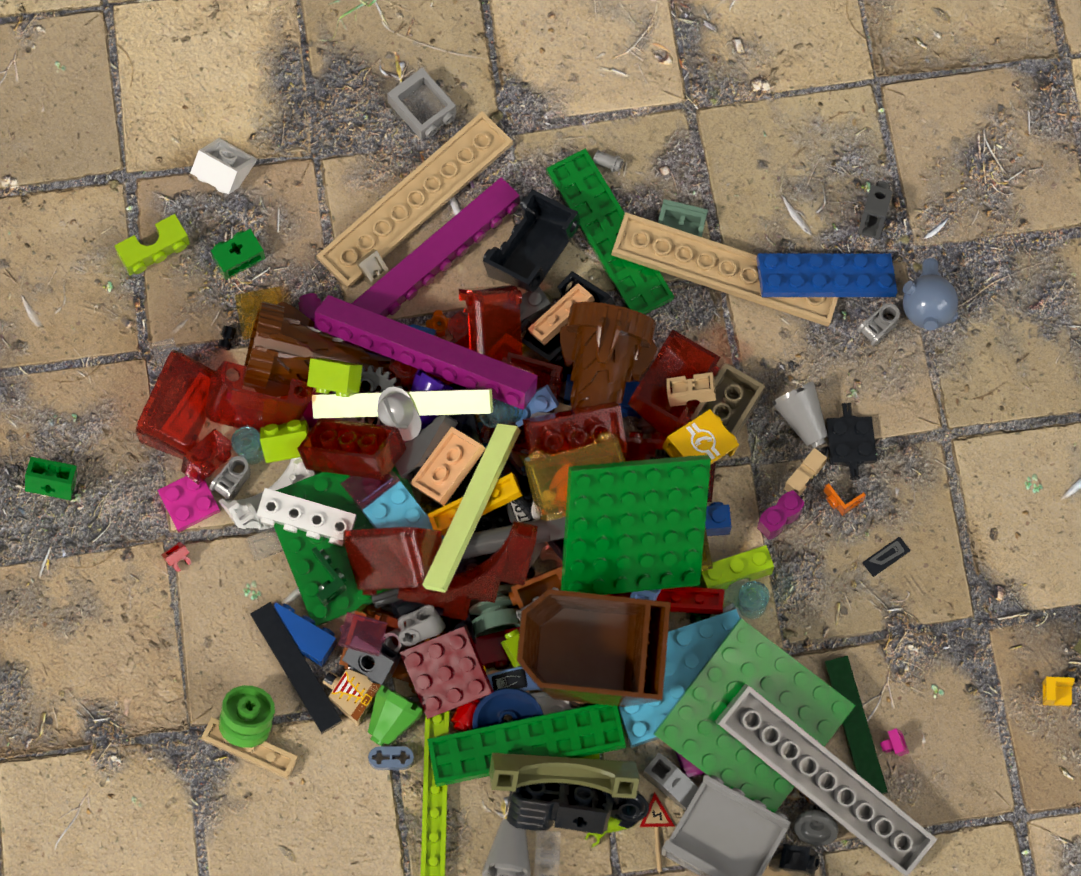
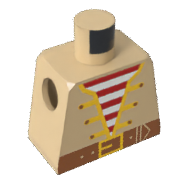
[323,669,381,726]

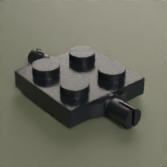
[825,402,877,480]

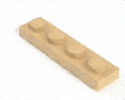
[201,717,298,780]

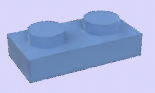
[506,384,559,427]

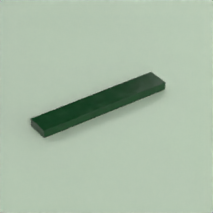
[824,656,888,795]

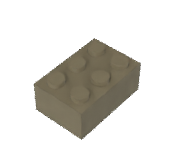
[689,363,765,438]

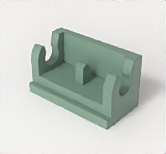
[658,199,708,237]

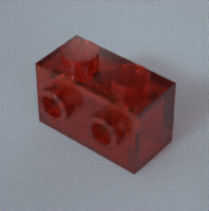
[181,429,232,485]

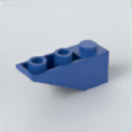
[274,603,338,667]

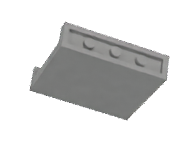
[661,775,791,876]

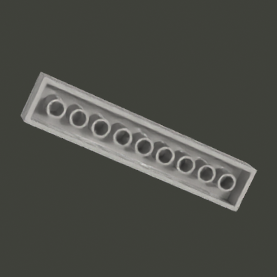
[715,684,937,876]

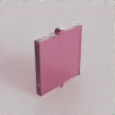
[338,612,388,657]

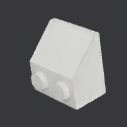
[190,138,257,195]

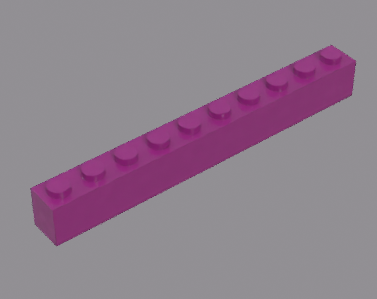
[344,177,520,345]
[315,295,538,410]

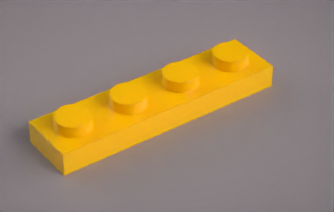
[428,473,523,537]

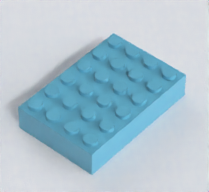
[618,609,740,748]

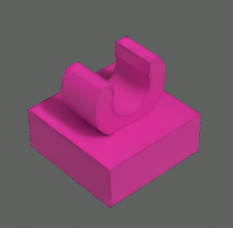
[880,728,909,756]

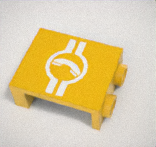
[662,409,739,464]

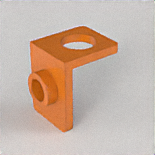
[824,483,866,516]

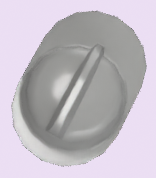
[377,386,422,441]

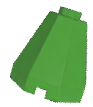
[368,685,424,746]

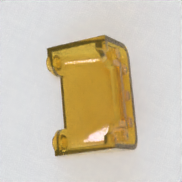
[523,432,626,521]

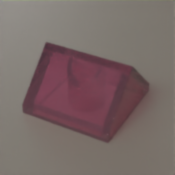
[341,456,400,513]

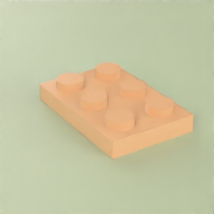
[410,427,486,506]

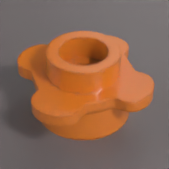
[426,310,453,337]

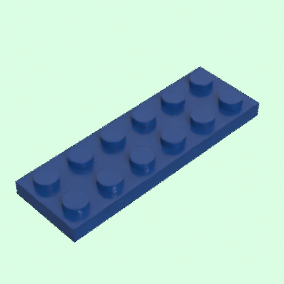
[756,253,897,297]

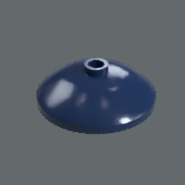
[472,687,544,729]

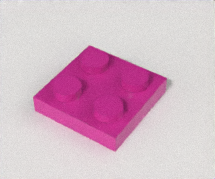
[157,470,220,533]

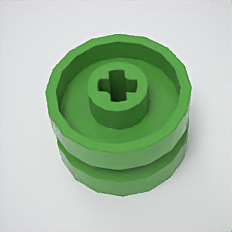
[219,685,275,748]

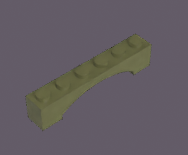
[489,753,640,799]

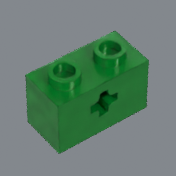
[210,229,266,280]
[25,457,77,501]

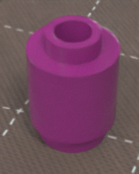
[298,293,321,327]

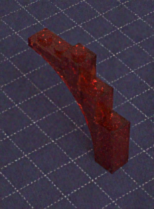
[397,521,538,620]

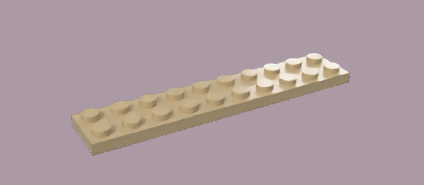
[316,111,513,289]
[611,212,838,327]

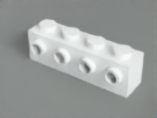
[257,488,357,546]

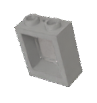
[387,68,456,141]

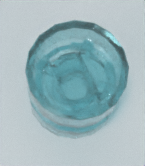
[479,398,523,428]
[231,426,264,464]
[737,581,770,619]

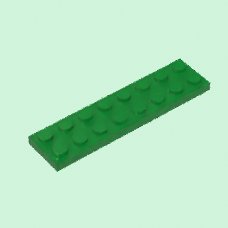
[546,148,674,314]
[427,704,626,787]

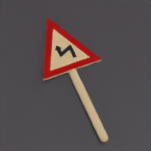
[639,792,675,872]

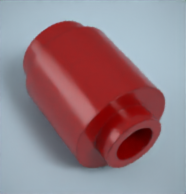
[451,700,480,732]

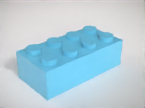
[363,481,444,587]

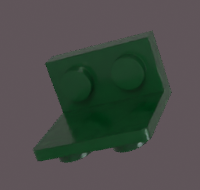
[312,547,347,606]

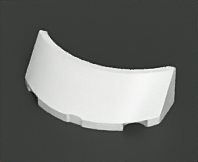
[219,457,315,530]

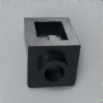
[779,844,820,876]

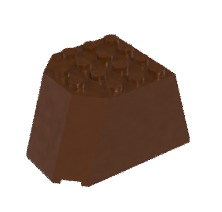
[517,589,671,707]

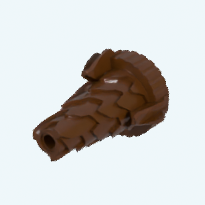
[241,301,391,398]
[560,302,657,453]

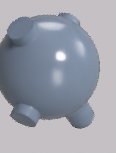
[903,258,958,331]

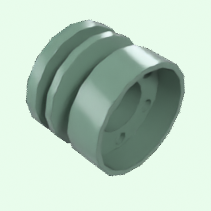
[466,585,520,638]

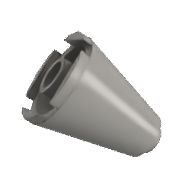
[772,381,828,448]
[482,819,531,876]

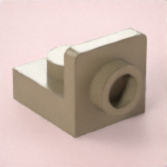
[356,249,390,285]

